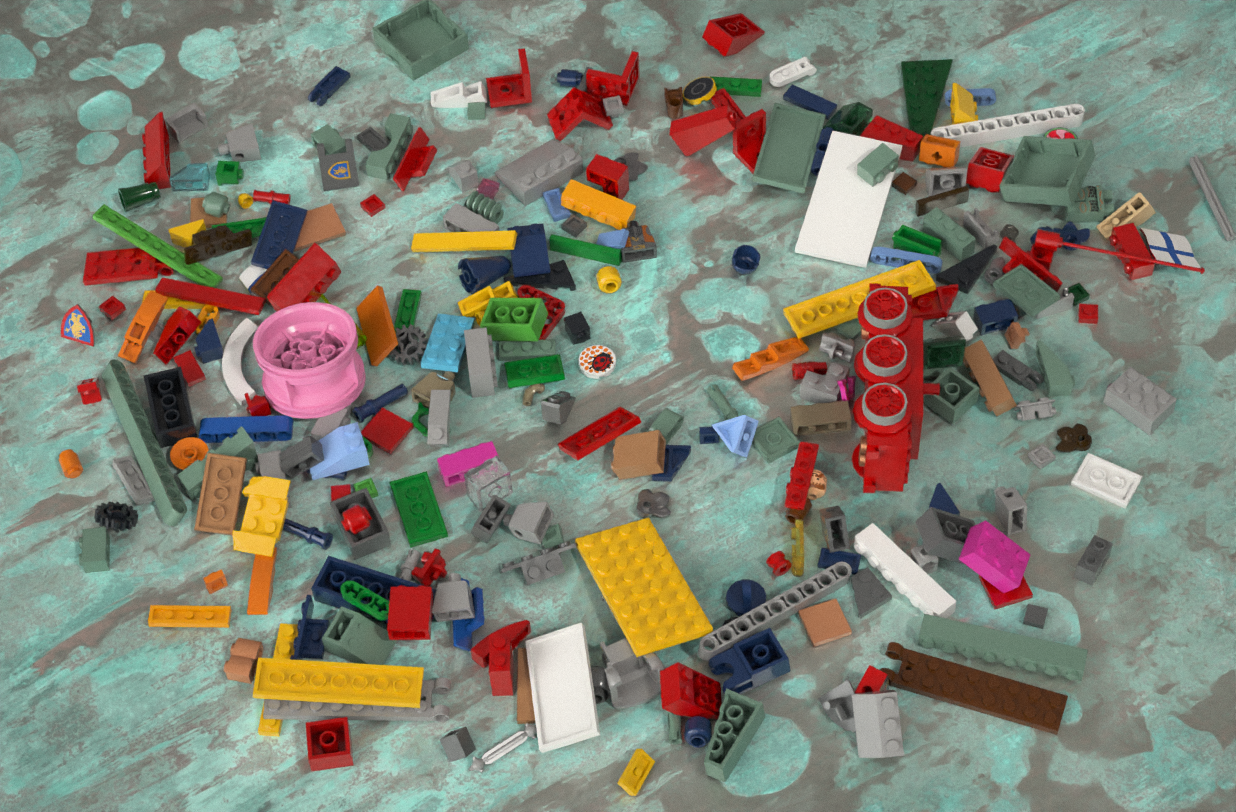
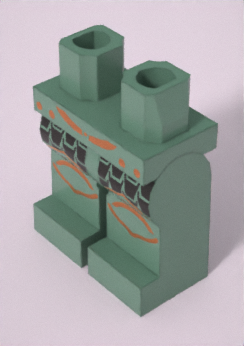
[1065,185,1114,223]

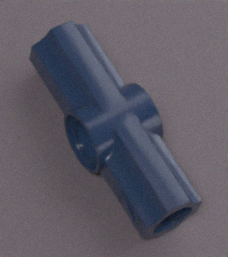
[811,127,835,177]

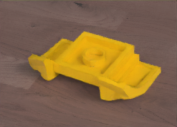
[233,476,291,557]

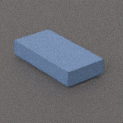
[542,188,571,222]
[596,229,629,249]

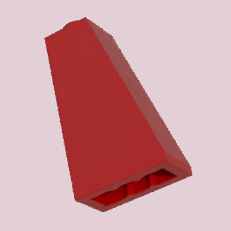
[669,105,737,157]

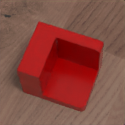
[244,393,271,416]

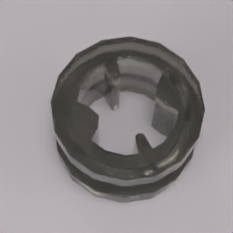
[1000,224,1019,241]

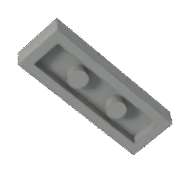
[112,455,155,505]

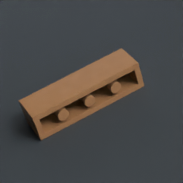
[961,339,1017,417]

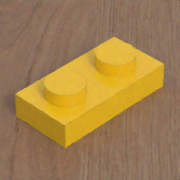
[617,748,655,796]

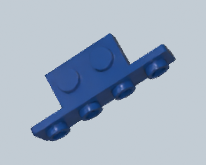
[453,578,485,652]

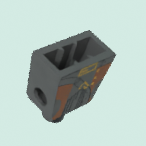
[622,221,657,263]
[819,506,850,553]

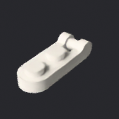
[769,57,817,87]

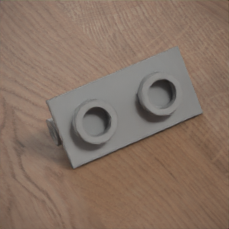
[1014,397,1056,421]

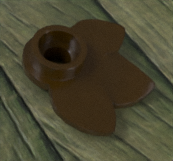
[1056,423,1092,452]

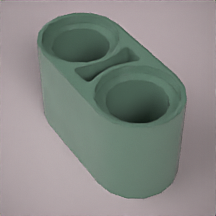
[648,408,684,445]

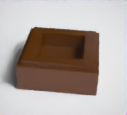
[892,172,917,195]

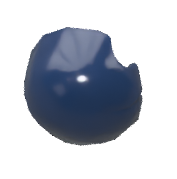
[732,245,760,274]

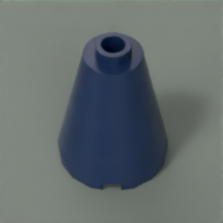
[458,256,511,294]

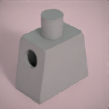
[218,124,262,162]
[994,486,1027,536]
[503,502,554,544]
[432,573,475,622]

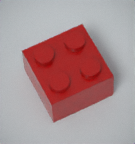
[306,717,354,772]

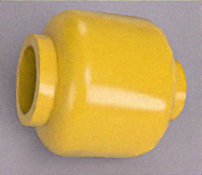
[596,266,622,293]

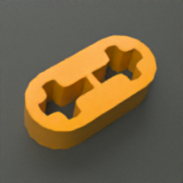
[195,305,220,335]

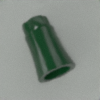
[118,182,161,212]

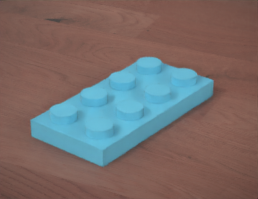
[421,314,475,372]

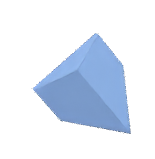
[712,415,759,458]

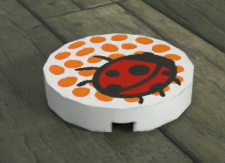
[578,345,616,379]

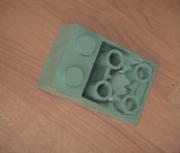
[322,606,398,665]

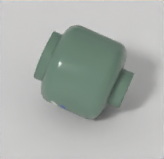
[202,192,231,218]

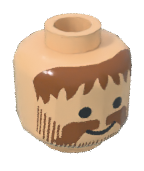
[807,470,827,500]

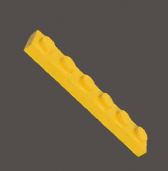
[258,623,299,737]

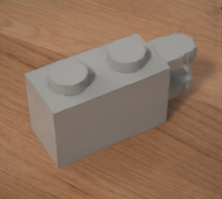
[311,403,354,441]

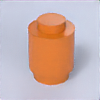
[59,449,83,478]

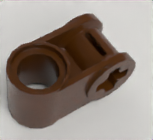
[664,86,683,119]

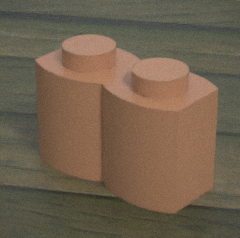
[224,638,264,684]

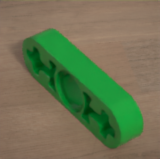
[341,580,389,620]

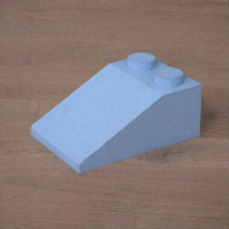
[310,422,370,480]

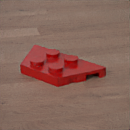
[910,284,959,320]

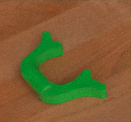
[412,402,451,437]

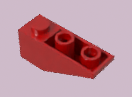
[153,306,202,365]

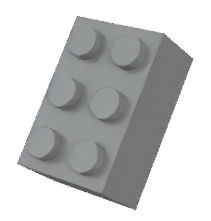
[464,327,498,398]
[1103,367,1177,435]

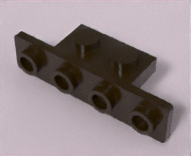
[184,225,252,265]

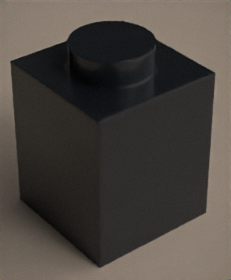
[564,312,591,345]

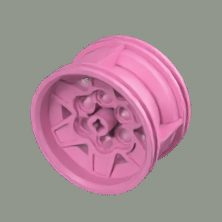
[253,302,366,419]

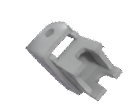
[600,638,665,709]

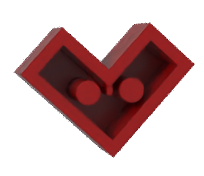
[586,154,629,200]

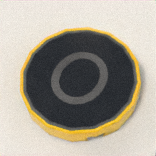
[683,77,717,105]

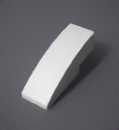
[431,82,487,108]

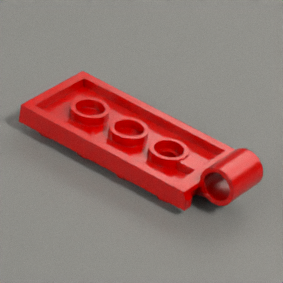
[83,247,174,286]

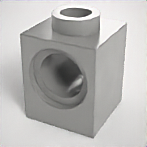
[910,544,939,574]

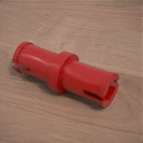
[253,190,291,205]

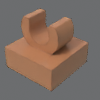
[1004,322,1030,349]

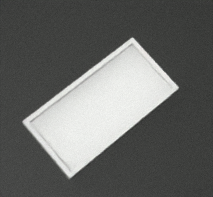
[525,623,600,753]

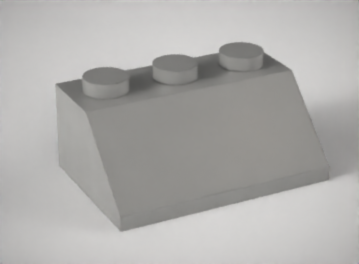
[851,689,904,758]

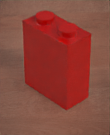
[387,585,434,640]
[489,635,514,696]

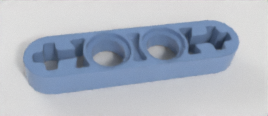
[870,247,943,274]

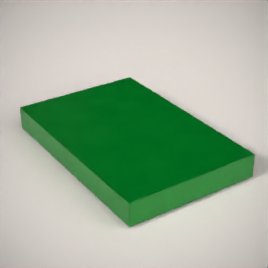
[504,354,565,388]

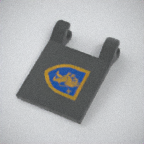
[317,139,359,191]

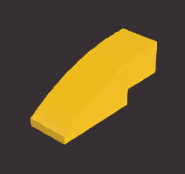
[457,281,518,317]

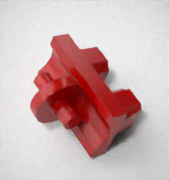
[411,549,447,587]

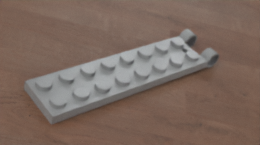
[263,677,451,722]

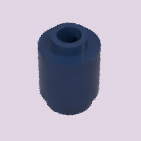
[557,69,583,88]

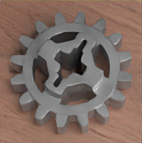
[390,324,428,365]

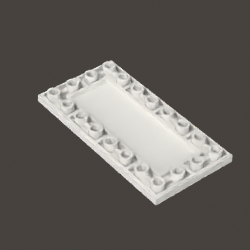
[795,131,902,268]

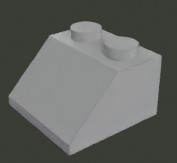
[925,166,967,197]

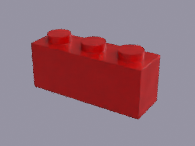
[1109,223,1155,280]

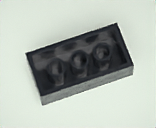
[144,367,198,448]

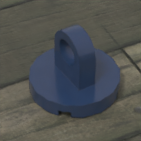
[726,579,766,616]

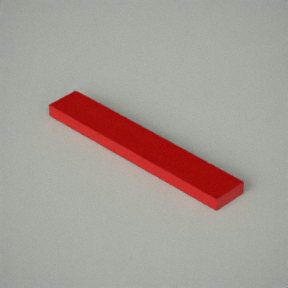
[155,277,266,315]

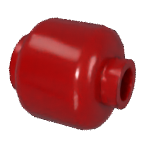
[341,504,372,534]

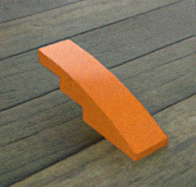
[732,337,809,381]
[247,547,277,615]

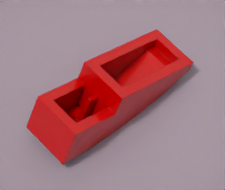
[471,620,531,669]

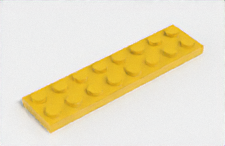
[783,260,936,339]
[253,658,424,708]

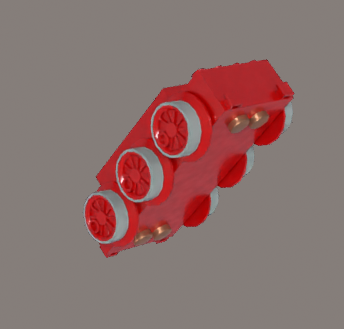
[852,283,940,493]

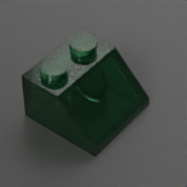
[923,336,966,369]

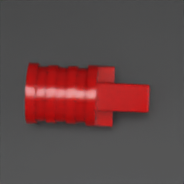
[792,361,827,380]

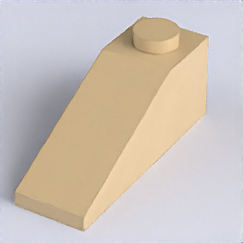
[1096,192,1156,240]

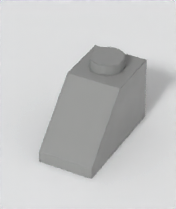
[447,160,479,193]

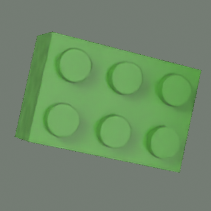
[480,298,548,341]

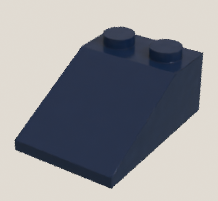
[507,223,551,277]

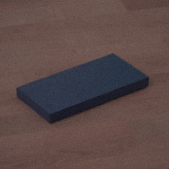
[251,200,308,269]

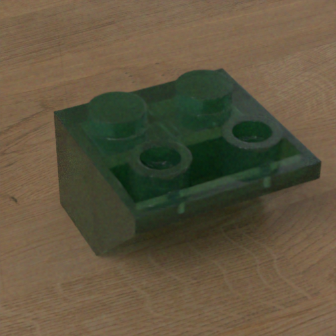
[823,102,873,136]

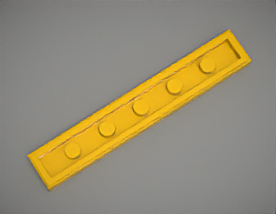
[411,230,517,252]

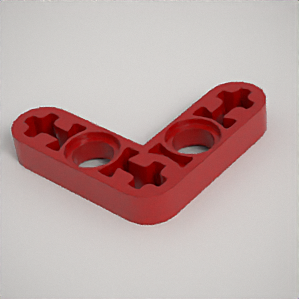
[517,285,566,340]

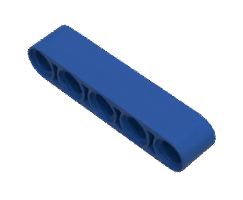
[199,415,294,443]

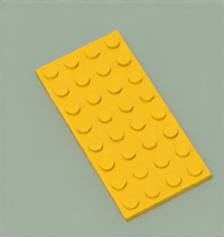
[575,517,713,657]

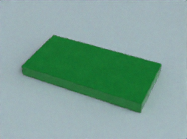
[389,471,448,548]

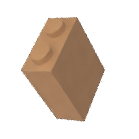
[611,430,666,480]

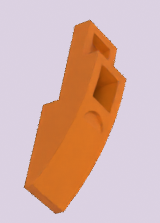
[118,291,168,364]

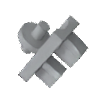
[819,332,856,362]

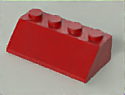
[142,112,171,189]
[267,243,342,312]

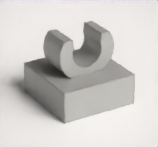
[603,96,624,119]

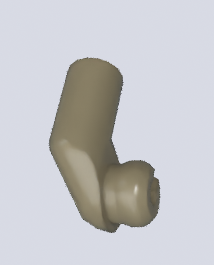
[522,383,545,406]

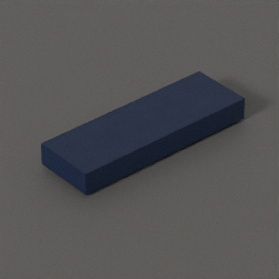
[783,84,837,120]

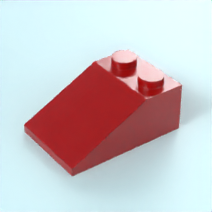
[702,13,765,56]
[966,147,1015,193]

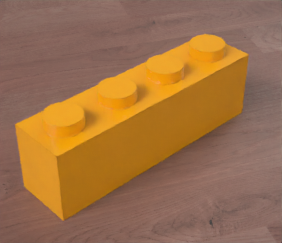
[561,179,636,230]

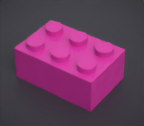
[959,520,1031,593]

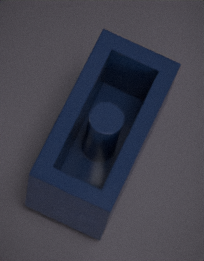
[973,299,1018,336]

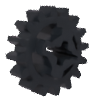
[94,501,138,531]

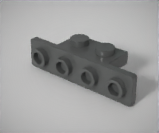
[499,541,577,585]

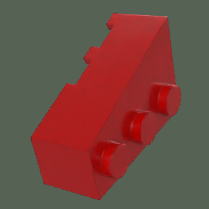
[860,115,923,162]

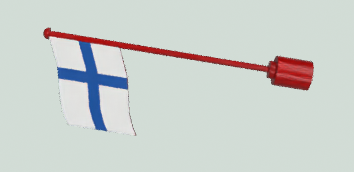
[1034,228,1205,274]

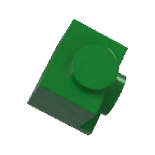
[215,161,244,186]

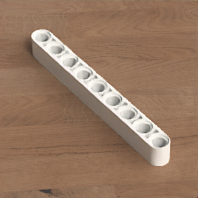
[931,104,1085,148]

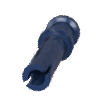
[352,383,408,423]
[283,518,333,550]

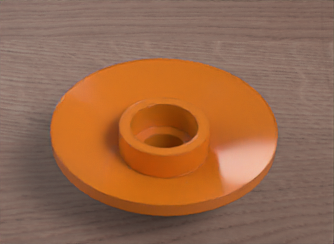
[170,437,209,470]

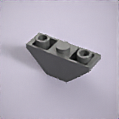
[541,391,576,425]

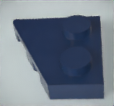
[652,445,691,482]

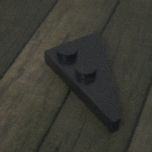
[936,244,997,294]
[503,260,576,291]

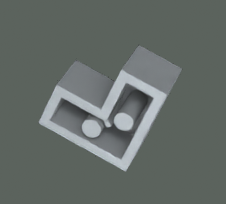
[800,362,850,403]

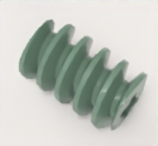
[464,190,504,224]

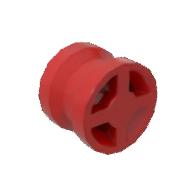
[766,551,792,576]

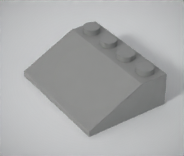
[494,139,583,206]

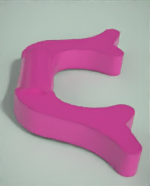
[837,376,856,402]

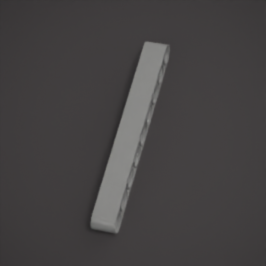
[698,562,852,661]

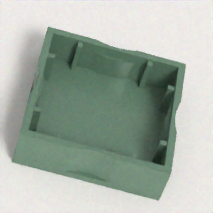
[372,0,469,81]
[999,136,1096,206]

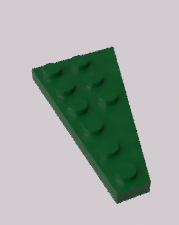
[901,59,953,138]

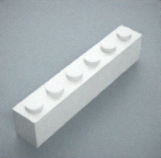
[854,523,957,618]

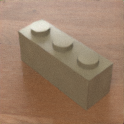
[790,401,852,436]

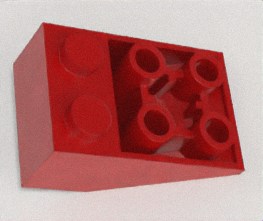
[660,662,722,720]

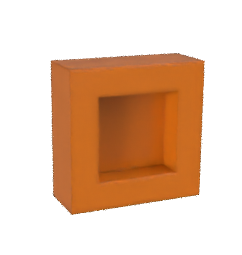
[203,569,228,594]

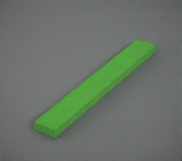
[92,204,223,288]

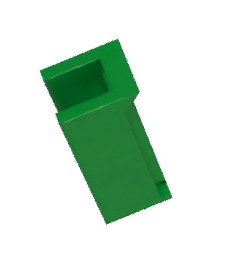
[892,225,942,257]

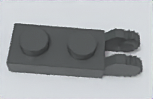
[993,350,1044,391]

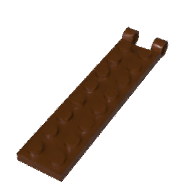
[880,642,1068,735]

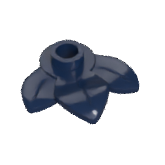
[1053,221,1090,250]

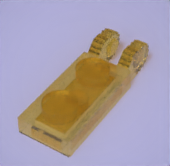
[791,520,804,577]

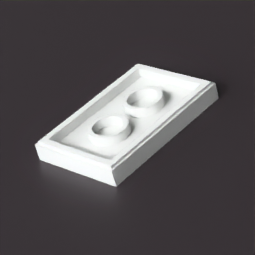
[1071,453,1143,509]

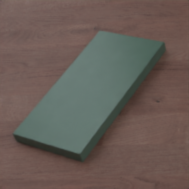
[752,103,826,194]

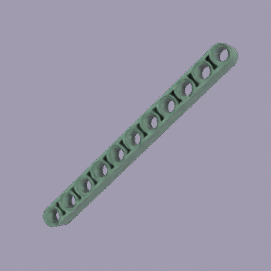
[101,359,187,527]

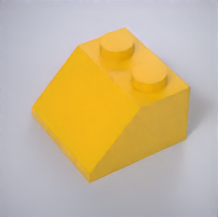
[950,83,978,125]

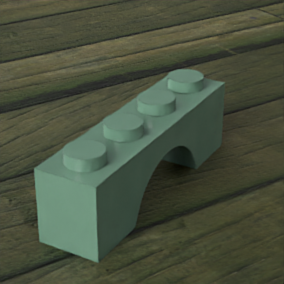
[365,113,413,180]

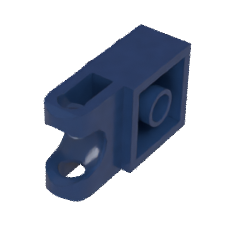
[708,628,791,694]

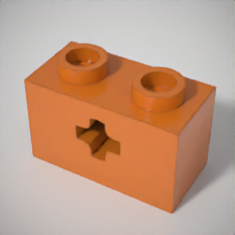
[919,134,961,168]

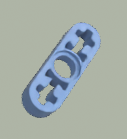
[945,88,996,106]

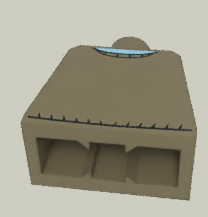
[411,371,456,409]

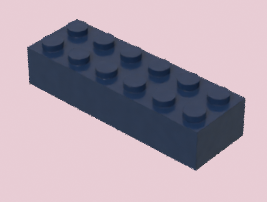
[311,556,437,624]

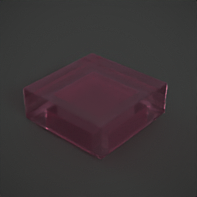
[477,178,500,199]

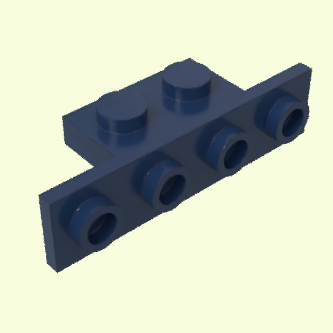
[290,595,330,660]

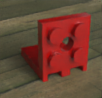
[486,48,532,108]
[586,51,640,106]
[547,87,613,141]
[733,109,766,173]

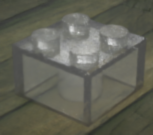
[464,456,513,512]

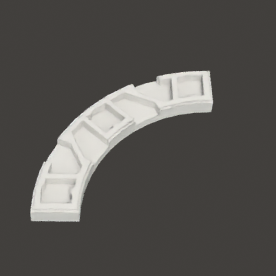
[222,318,258,406]

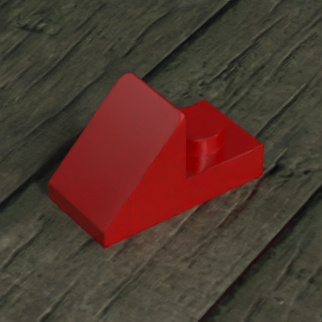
[77,377,102,405]

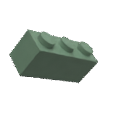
[922,207,976,262]

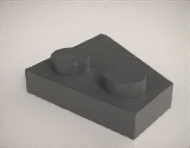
[851,567,892,619]

